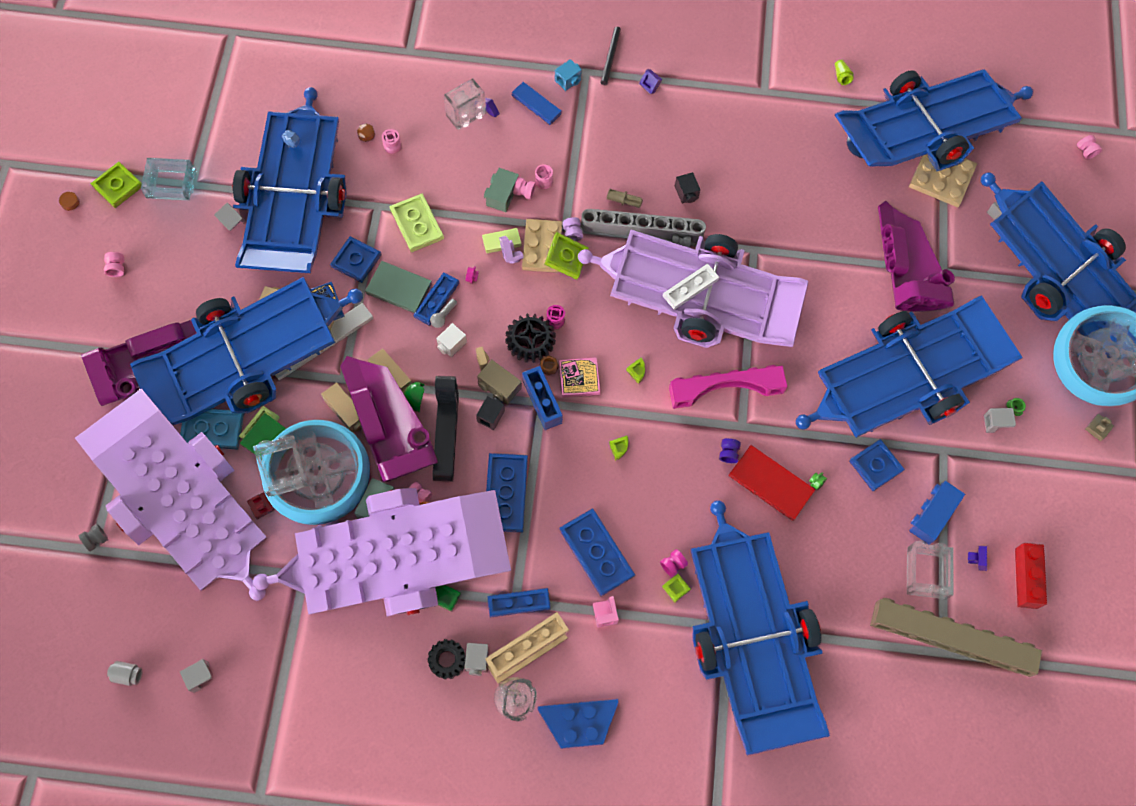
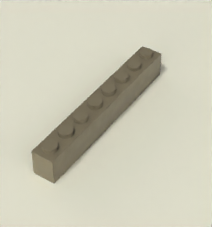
[870,598,1042,677]

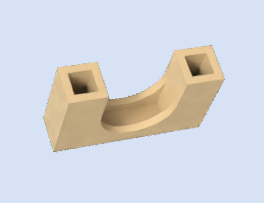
[321,348,412,433]

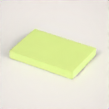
[389,193,444,252]

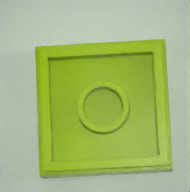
[90,162,143,208]
[544,232,589,280]

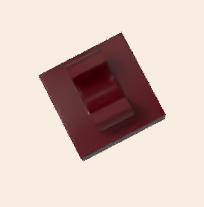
[247,492,275,519]

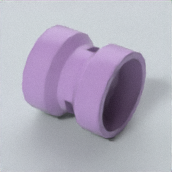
[563,217,583,242]

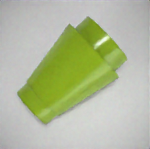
[835,60,854,85]

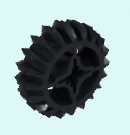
[505,313,556,363]

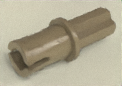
[607,188,643,208]

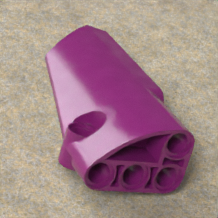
[878,201,955,312]
[81,320,197,406]
[340,356,438,483]

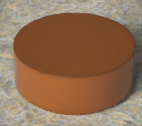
[59,192,79,211]

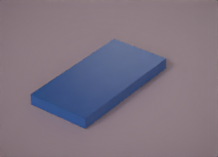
[486,453,528,533]
[559,508,635,597]

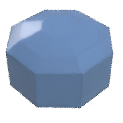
[282,130,300,148]

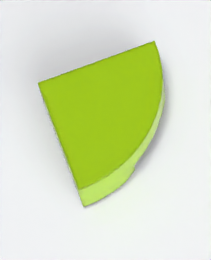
[626,357,645,384]
[609,436,629,461]

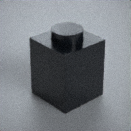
[675,172,701,204]
[476,396,505,430]

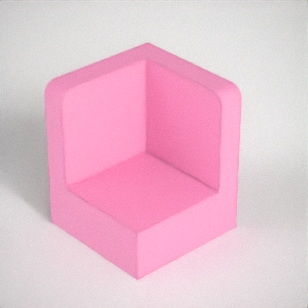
[593,597,618,628]

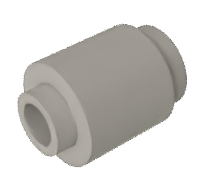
[107,661,142,686]

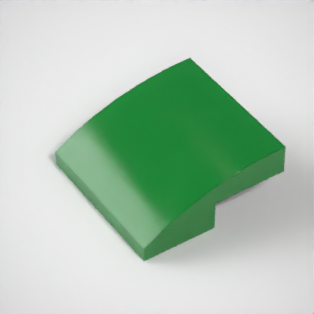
[240,413,294,467]

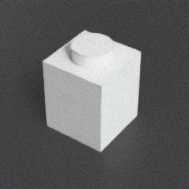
[436,323,467,357]

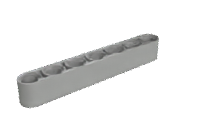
[581,209,706,242]

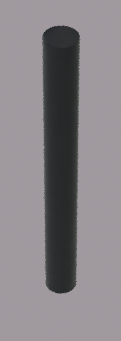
[601,27,621,85]

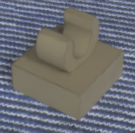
[1085,414,1114,441]

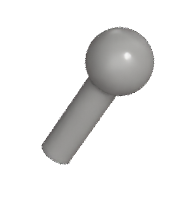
[430,299,457,328]

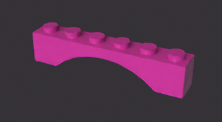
[669,365,787,409]

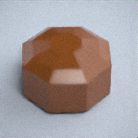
[357,123,375,142]
[540,355,558,376]

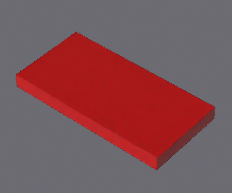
[728,445,816,521]

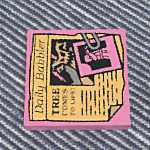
[559,358,600,398]

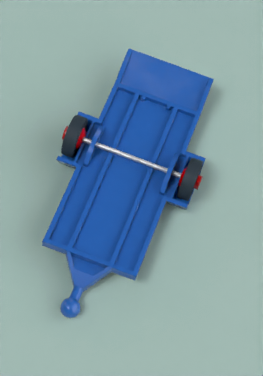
[835,69,1034,172]
[232,87,347,273]
[981,172,1136,364]
[130,277,363,425]
[796,295,1023,438]
[690,500,830,755]

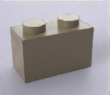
[477,359,522,405]

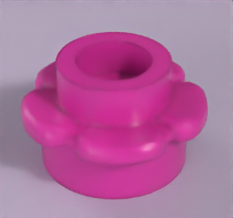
[465,266,479,284]

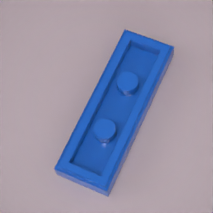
[512,82,562,125]
[414,272,459,326]
[487,588,551,617]

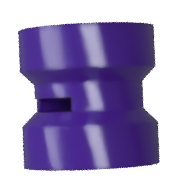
[719,438,741,463]

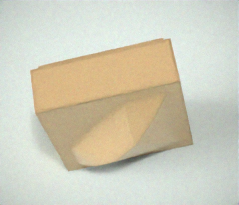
[476,346,490,371]

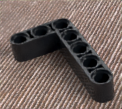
[433,376,459,482]

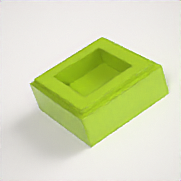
[662,574,691,602]

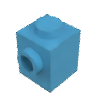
[555,59,582,91]

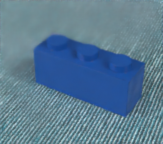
[522,366,563,430]
[909,481,965,545]

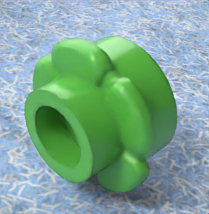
[1006,398,1026,416]
[809,473,827,490]

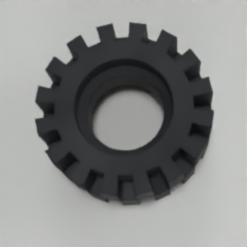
[427,639,466,679]

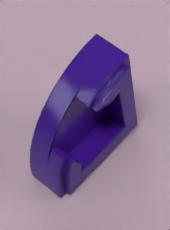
[479,98,500,117]

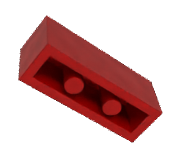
[1015,543,1047,609]

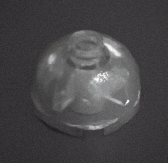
[494,677,537,722]

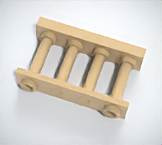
[485,612,569,684]

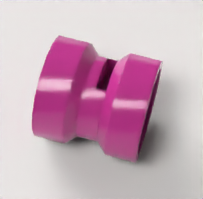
[546,305,565,329]
[660,549,688,578]

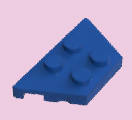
[538,699,618,749]

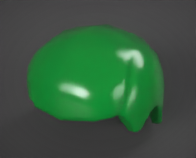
[404,382,425,412]

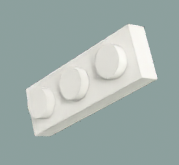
[663,264,719,310]

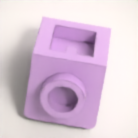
[499,236,524,263]

